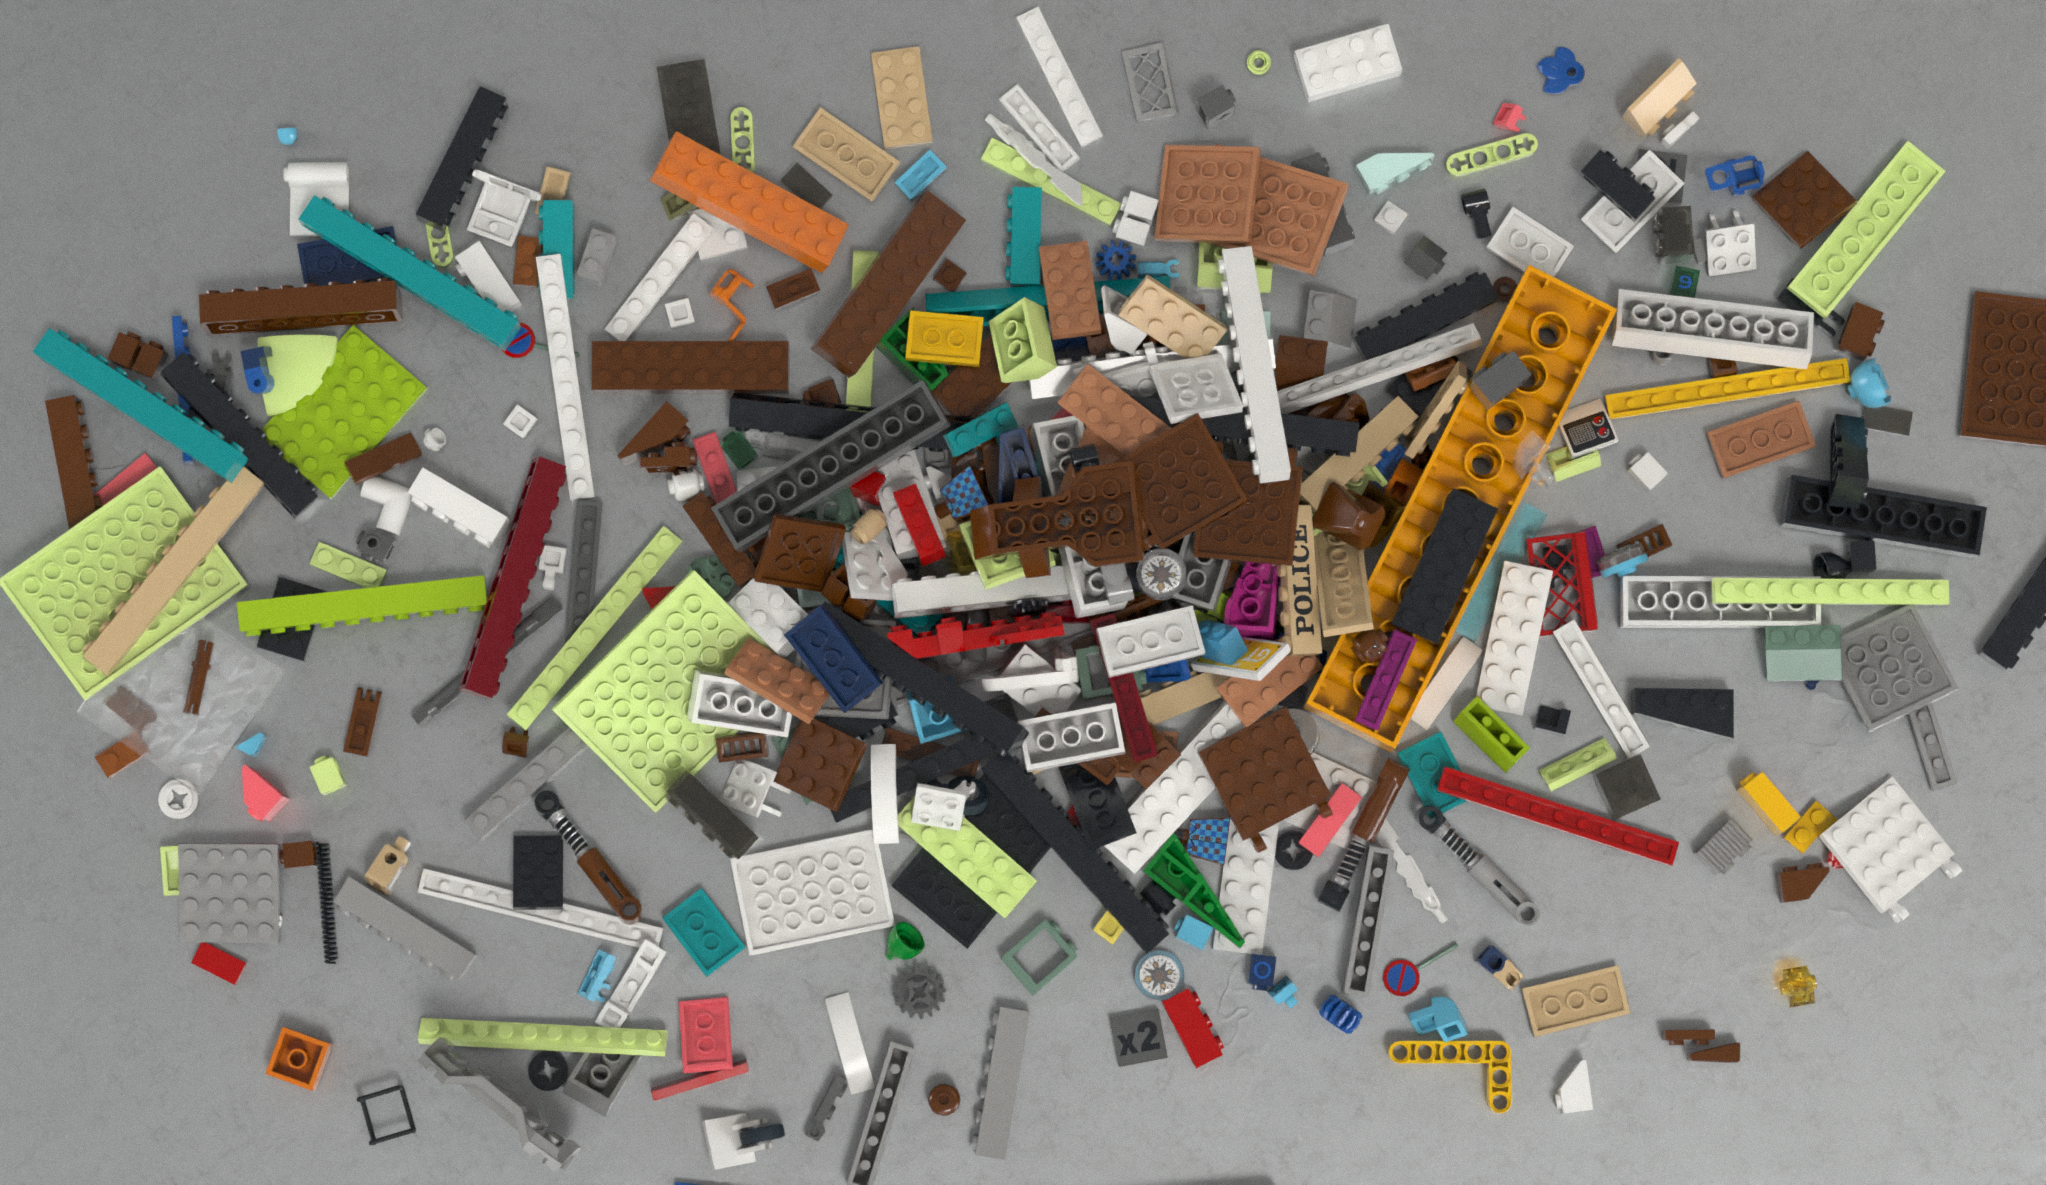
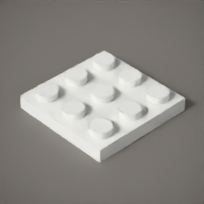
[1150,353,1243,424]
[1283,751,1377,850]

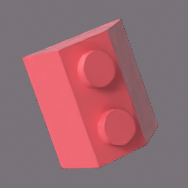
[242,765,290,822]

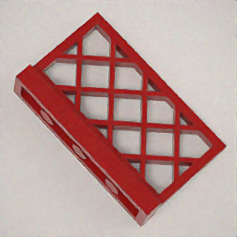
[1526,530,1599,636]

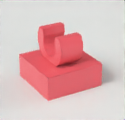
[1492,103,1526,132]

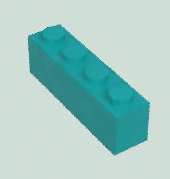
[1006,187,1042,287]
[539,200,575,299]

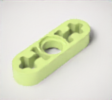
[730,107,755,173]
[425,224,454,268]

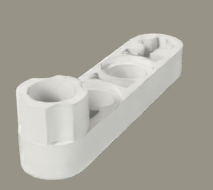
[982,656,1079,692]

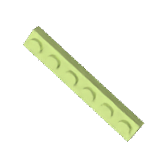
[981,138,1121,227]

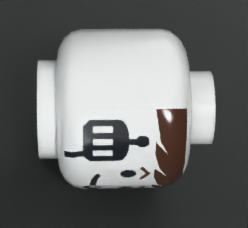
[667,468,704,502]

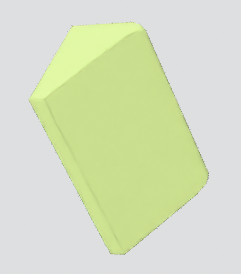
[1545,446,1601,482]

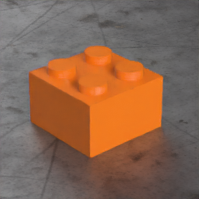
[265,1027,333,1091]

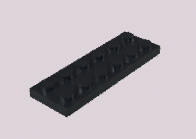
[1391,488,1498,645]

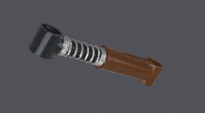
[1317,757,1411,912]
[535,790,643,925]

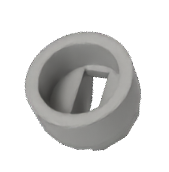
[1652,351,1673,365]

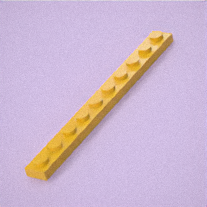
[1604,358,1851,420]

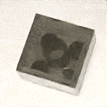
[1652,206,1695,264]
[1592,754,1661,821]

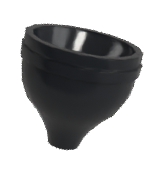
[1813,552,1853,579]

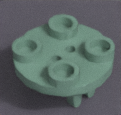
[686,555,734,599]

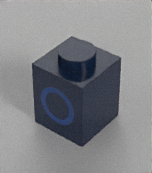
[1247,954,1277,991]

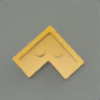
[1783,801,1838,854]

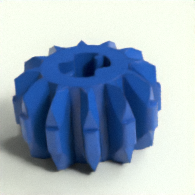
[1095,240,1137,280]
[1319,995,1362,1034]

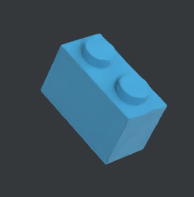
[1198,619,1248,665]

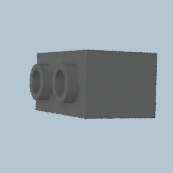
[1196,85,1236,129]

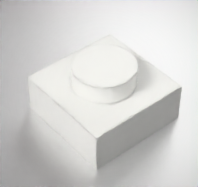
[1374,201,1408,235]
[665,298,695,329]
[503,404,538,439]

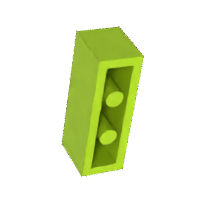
[1453,696,1530,773]

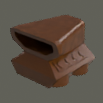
[1306,392,1370,453]
[1312,482,1385,551]

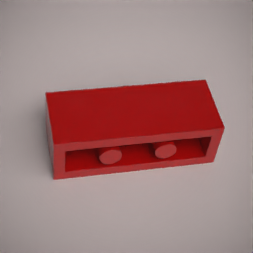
[893,483,946,566]
[1162,988,1224,1069]

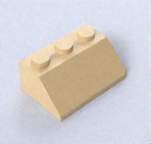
[1622,58,1697,139]

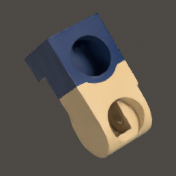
[1474,945,1524,991]

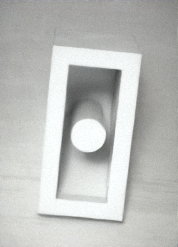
[1554,1060,1593,1114]

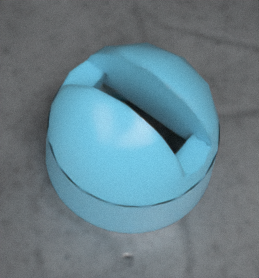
[277,128,297,145]

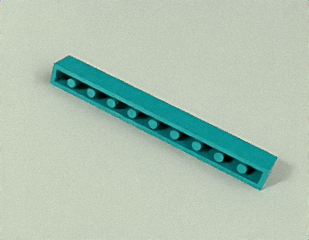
[298,195,521,351]
[925,276,1171,326]
[32,328,248,483]

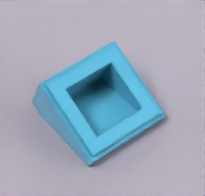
[236,732,267,757]

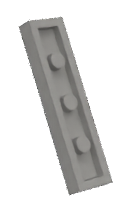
[1908,703,1957,791]

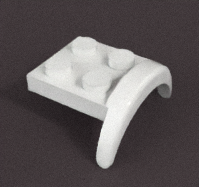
[467,169,542,248]

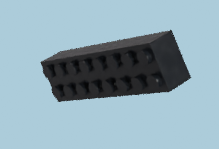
[1780,475,1987,559]

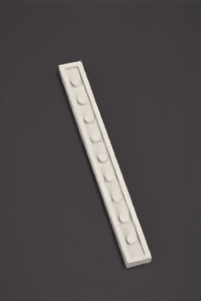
[536,254,595,500]
[1244,323,1483,414]
[417,868,664,948]

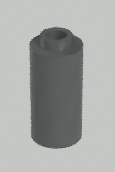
[961,609,990,662]

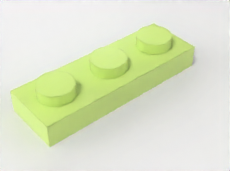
[309,542,388,588]
[1539,738,1617,791]

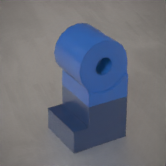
[240,346,274,394]

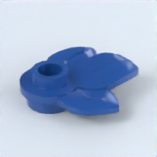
[1537,47,1585,94]

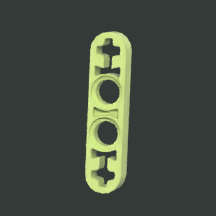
[1445,133,1538,177]

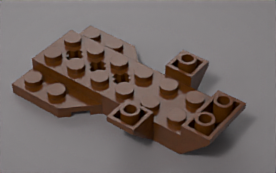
[970,461,1145,579]

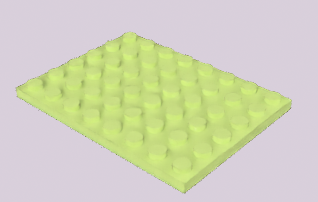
[0,466,248,701]
[552,570,775,813]

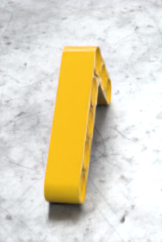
[1387,1041,1512,1113]

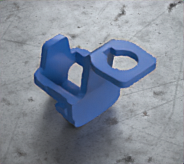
[1705,155,1765,196]

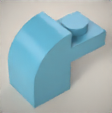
[1409,997,1468,1042]

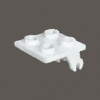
[1705,210,1757,277]
[719,760,791,818]

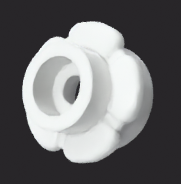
[424,428,446,451]

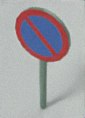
[501,323,580,358]
[1383,943,1458,996]

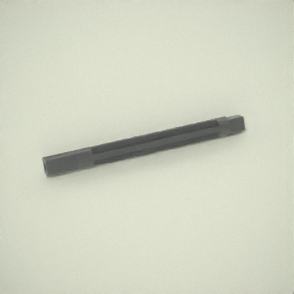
[411,596,563,728]

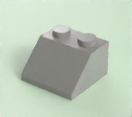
[1303,290,1357,349]

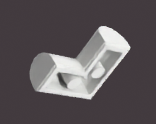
[361,476,412,536]

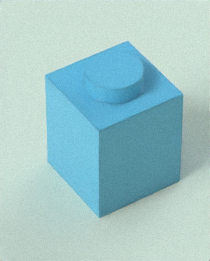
[1173,915,1213,951]

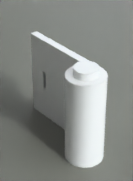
[284,161,350,236]

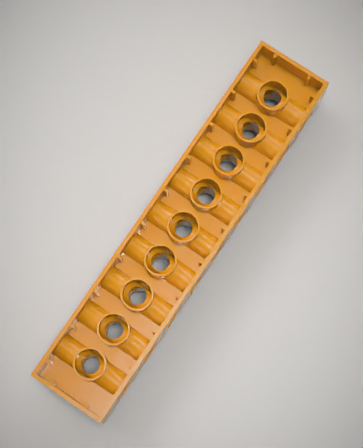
[1303,265,1617,753]

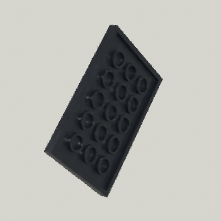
[891,774,1051,949]

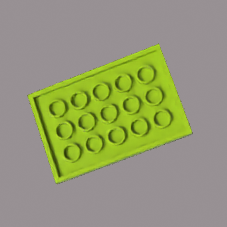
[262,325,428,500]

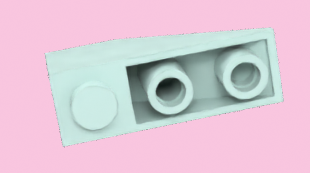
[1355,153,1435,195]

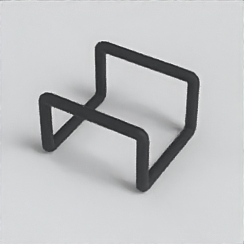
[356,1085,416,1145]

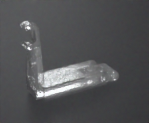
[745,430,838,523]

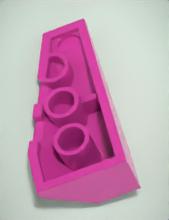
[1224,562,1280,641]

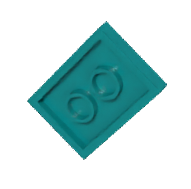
[1397,731,1467,819]
[662,888,747,977]

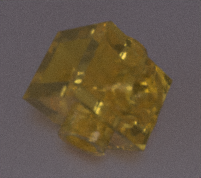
[1779,965,1817,1008]

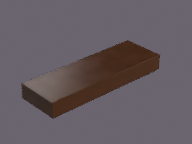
[344,432,422,486]

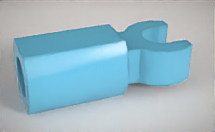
[1137,259,1179,279]

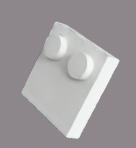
[688,209,748,260]

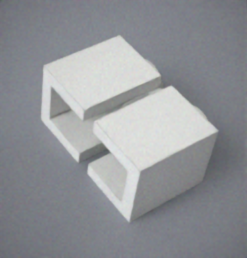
[1112,191,1159,250]

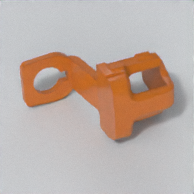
[709,269,754,341]

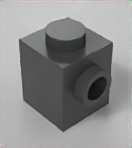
[1404,236,1447,280]
[356,527,397,564]

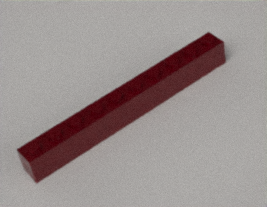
[458,456,567,700]

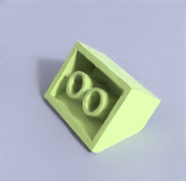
[1197,243,1272,293]
[989,297,1057,383]

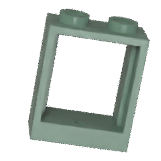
[1075,646,1147,701]
[1001,919,1078,996]

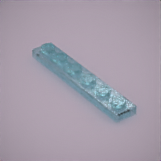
[1455,503,1547,642]

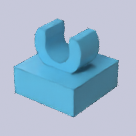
[1267,976,1298,1009]

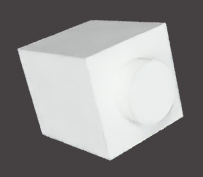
[1627,452,1668,493]

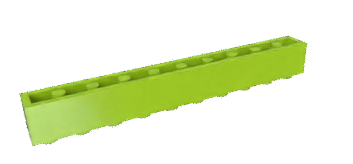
[237,575,487,637]

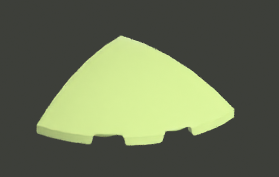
[258,335,338,416]

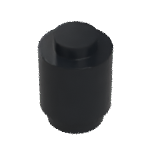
[1139,880,1176,916]

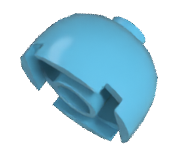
[1848,358,1892,408]

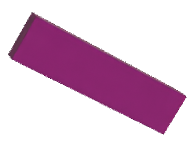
[1354,629,1417,731]

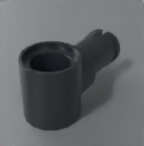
[1461,188,1492,239]

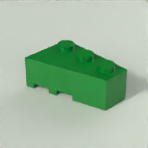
[876,307,949,391]

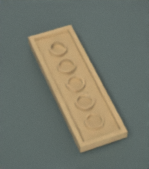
[1314,531,1374,637]

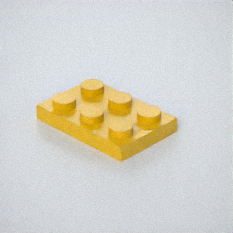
[905,311,984,367]

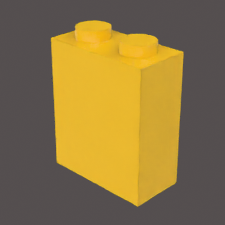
[1737,771,1801,836]

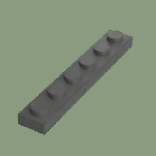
[565,499,603,643]

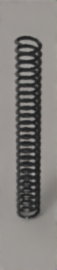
[315,841,338,964]

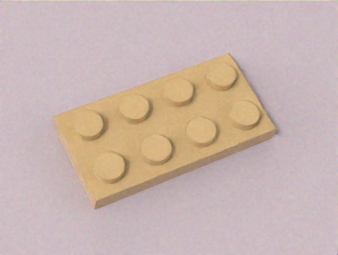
[871,46,933,149]
[792,107,901,203]
[1118,274,1227,359]
[1404,360,1468,459]
[1522,965,1631,1037]

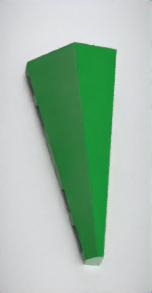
[1143,833,1245,949]

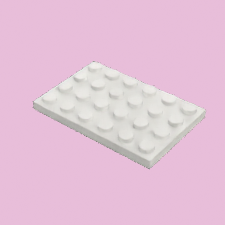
[730,829,895,956]

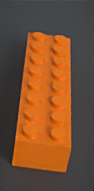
[649,131,849,273]

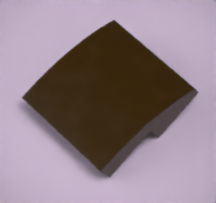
[1362,480,1406,548]

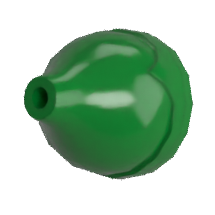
[885,922,925,961]

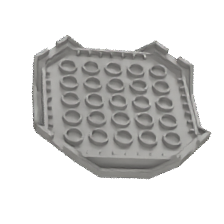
[417,1037,581,1172]

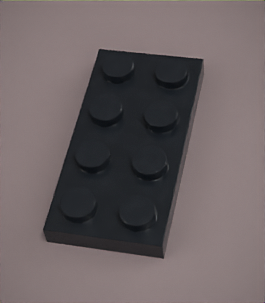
[1058,763,1137,851]

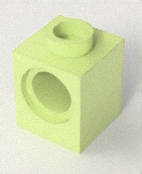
[310,755,347,796]

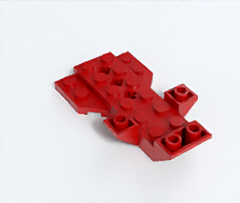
[887,611,1065,659]

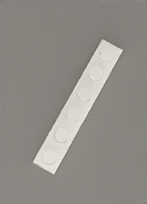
[1016,7,1103,147]
[605,213,714,341]
[1553,619,1650,759]

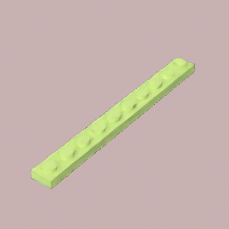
[506,526,682,730]
[1712,578,1949,605]
[418,1018,668,1057]

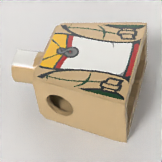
[365,836,411,897]

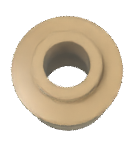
[850,509,887,545]

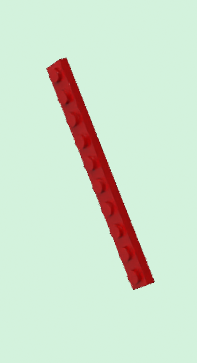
[1437,767,1679,866]

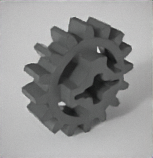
[893,965,946,1019]

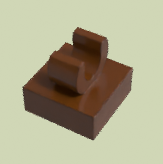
[502,726,529,758]

